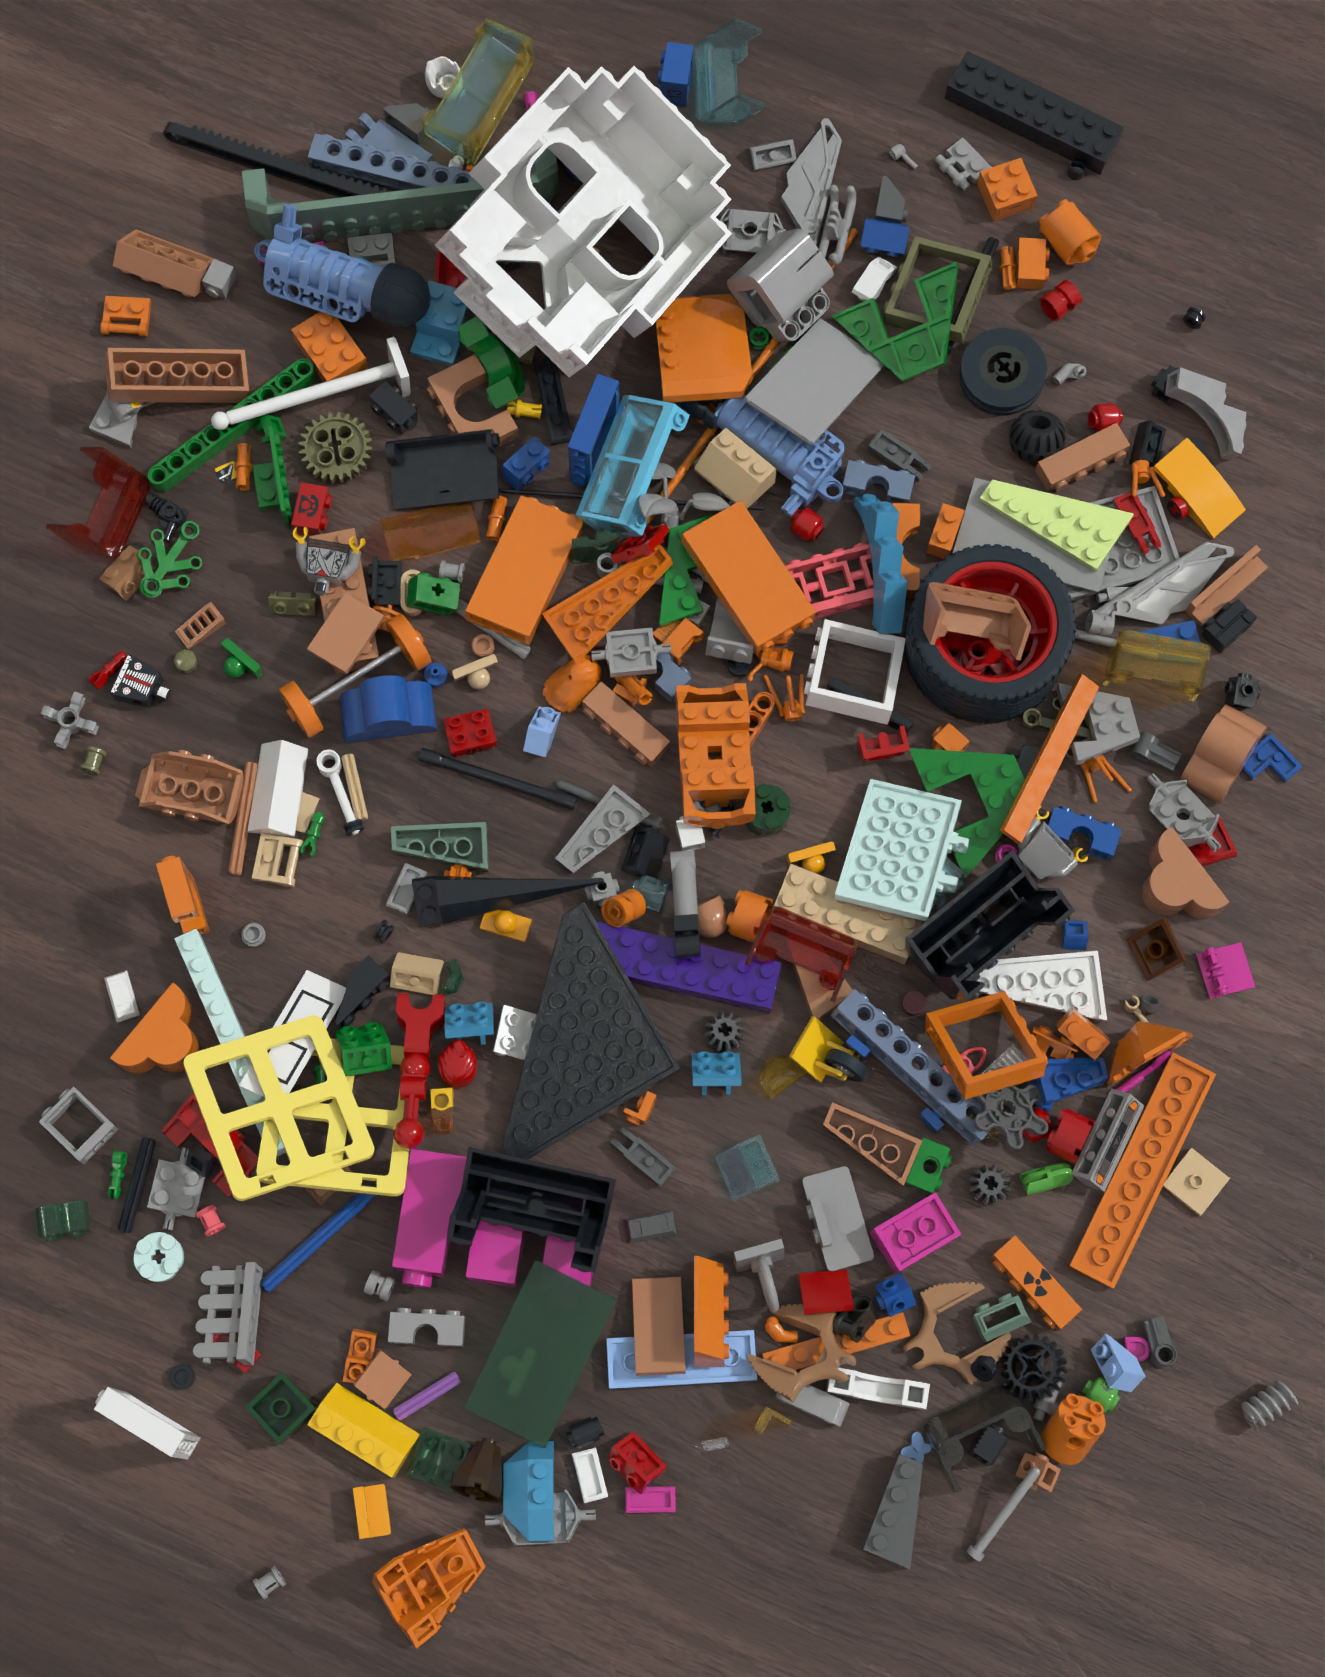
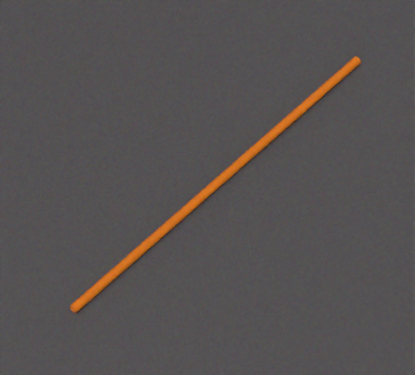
[646,228,858,526]

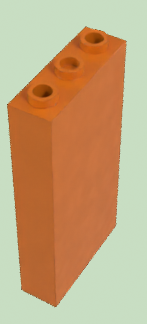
[465,495,584,645]
[681,500,816,654]

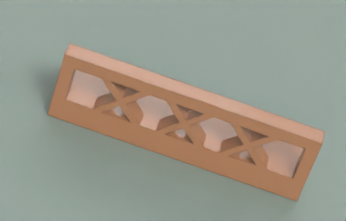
[1185,545,1268,627]

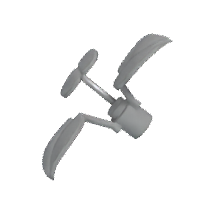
[637,462,730,533]

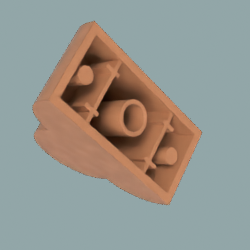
[1180,704,1267,804]
[1142,826,1230,919]

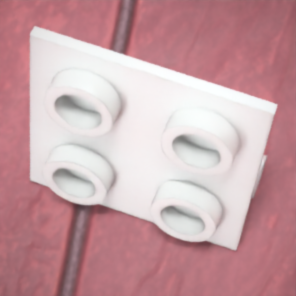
[493,1005,536,1060]

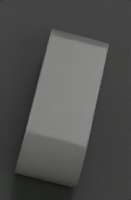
[775,1385,850,1427]

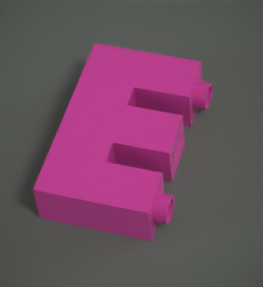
[392,1149,602,1309]

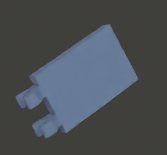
[344,112,433,177]

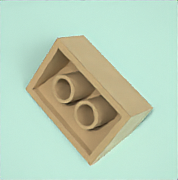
[694,428,776,509]

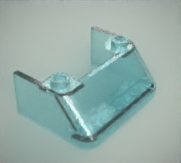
[693,18,766,123]

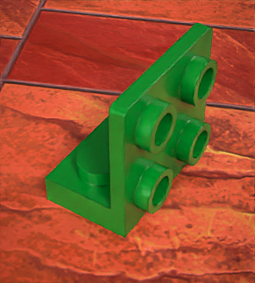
[335,1022,392,1076]

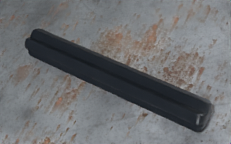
[118,1137,156,1233]

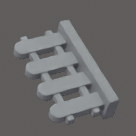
[193,1262,263,1366]

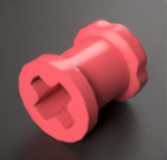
[195,1205,226,1237]

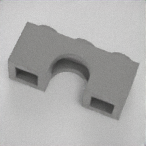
[388,1308,466,1347]

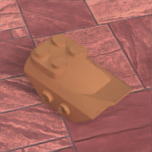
[135,750,243,824]

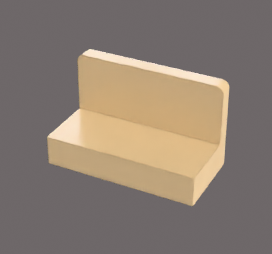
[390,952,444,995]

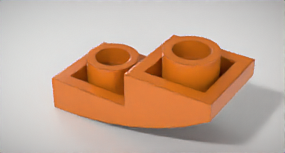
[343,1329,378,1383]

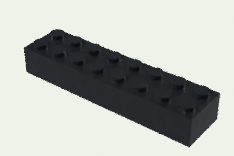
[944,51,1124,175]

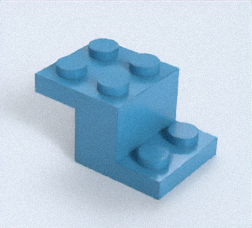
[410,281,468,366]

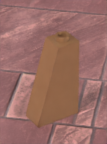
[784,924,853,1020]

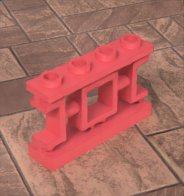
[786,542,874,619]

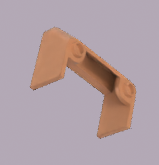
[923,582,1031,660]

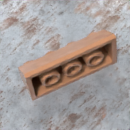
[113,229,217,297]

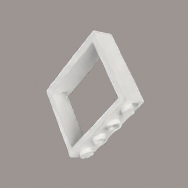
[804,619,906,725]
[94,1387,201,1460]

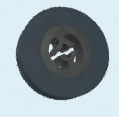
[959,328,1047,415]

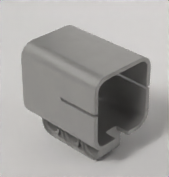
[727,229,834,342]

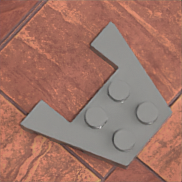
[1056,683,1140,765]

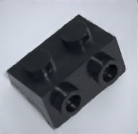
[368,557,403,607]

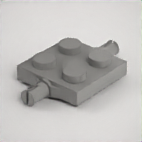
[591,628,671,678]
[147,1147,206,1231]

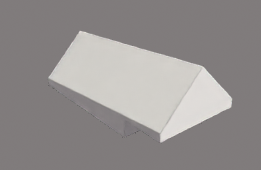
[247,740,308,837]

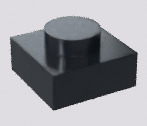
[186,1144,214,1177]

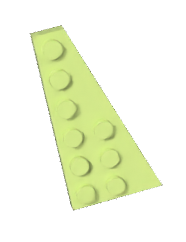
[980,480,1134,572]

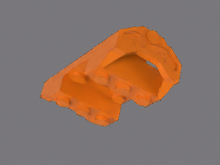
[675,683,756,829]

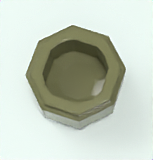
[174,649,198,674]

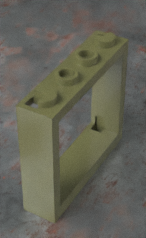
[883,236,992,344]

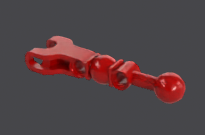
[393,992,445,1149]

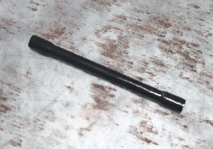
[418,748,578,811]

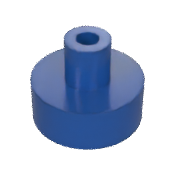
[424,663,448,688]

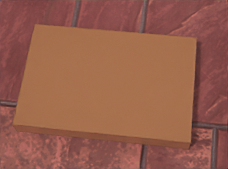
[307,592,385,675]

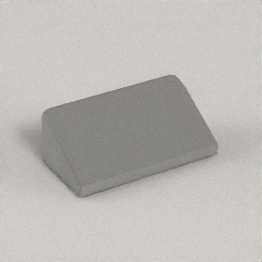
[748,139,797,170]

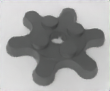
[973,1066,1048,1150]

